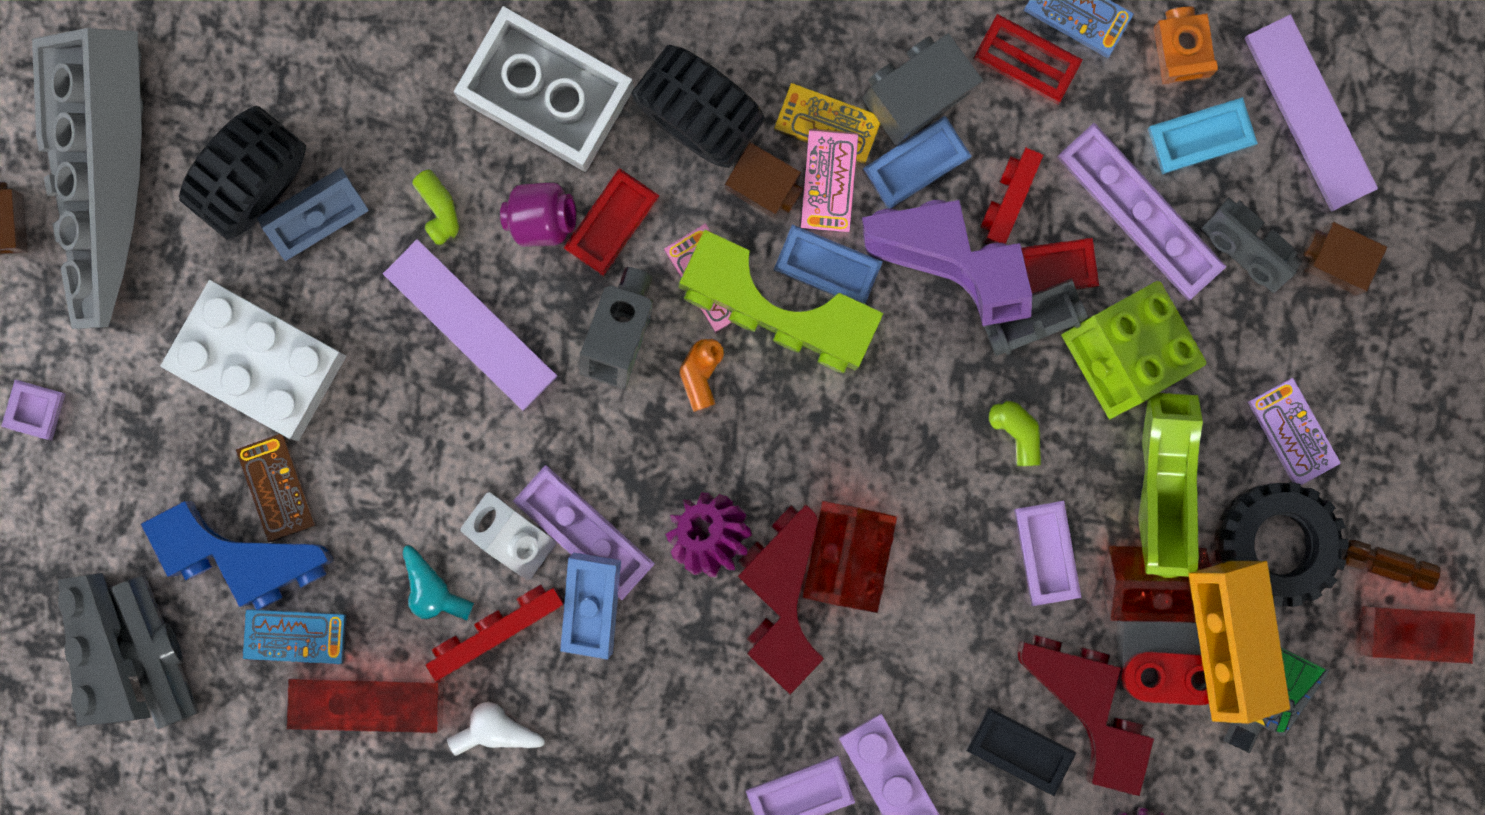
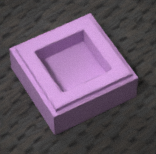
[1,380,66,440]

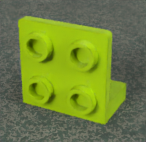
[1061,280,1206,420]

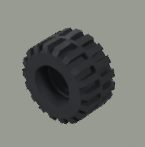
[631,45,766,168]
[179,106,306,240]
[1214,482,1348,607]

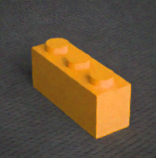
[1188,561,1290,724]

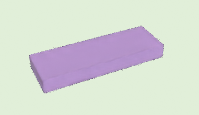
[513,465,655,600]

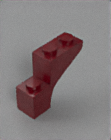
[738,504,824,695]
[1017,635,1154,796]

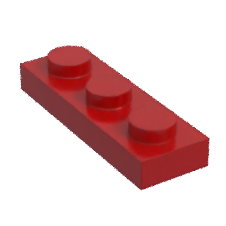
[425,584,565,682]

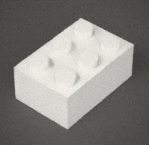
[454,6,634,172]
[160,280,346,441]

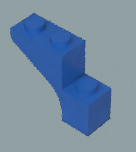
[141,501,334,611]

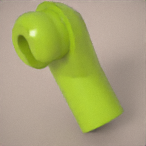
[412,169,460,245]
[989,401,1041,466]

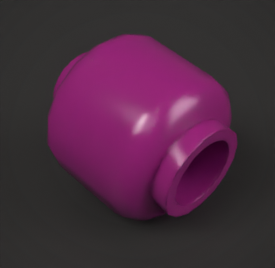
[500,182,576,247]

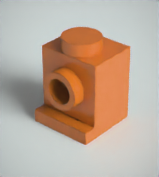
[1154,6,1218,84]

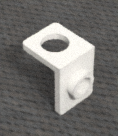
[460,492,556,580]

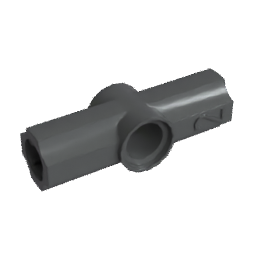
[108,575,200,729]

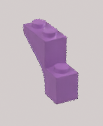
[862,200,1032,326]

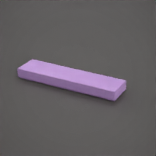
[1244,14,1378,212]
[1057,123,1226,301]
[383,239,558,411]

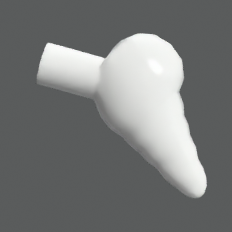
[447,702,545,756]

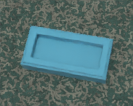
[1147,97,1258,175]

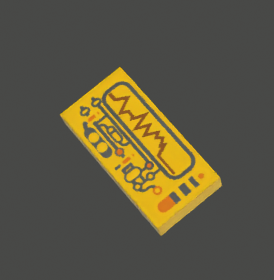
[774,83,880,164]

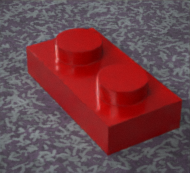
[980,147,1044,245]

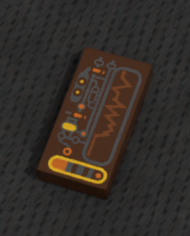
[236,434,317,542]

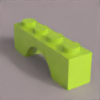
[678,229,884,374]

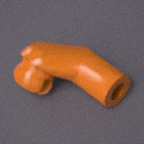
[679,339,724,412]

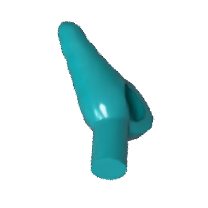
[402,545,474,621]

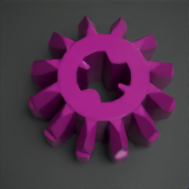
[665,491,753,578]

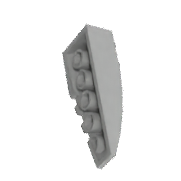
[32,28,143,329]

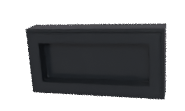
[966,706,1077,797]

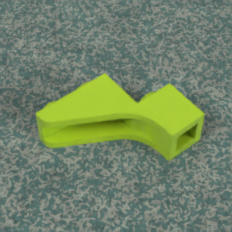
[1138,393,1203,578]

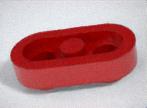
[1122,651,1209,705]

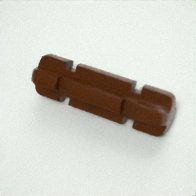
[1343,540,1441,591]

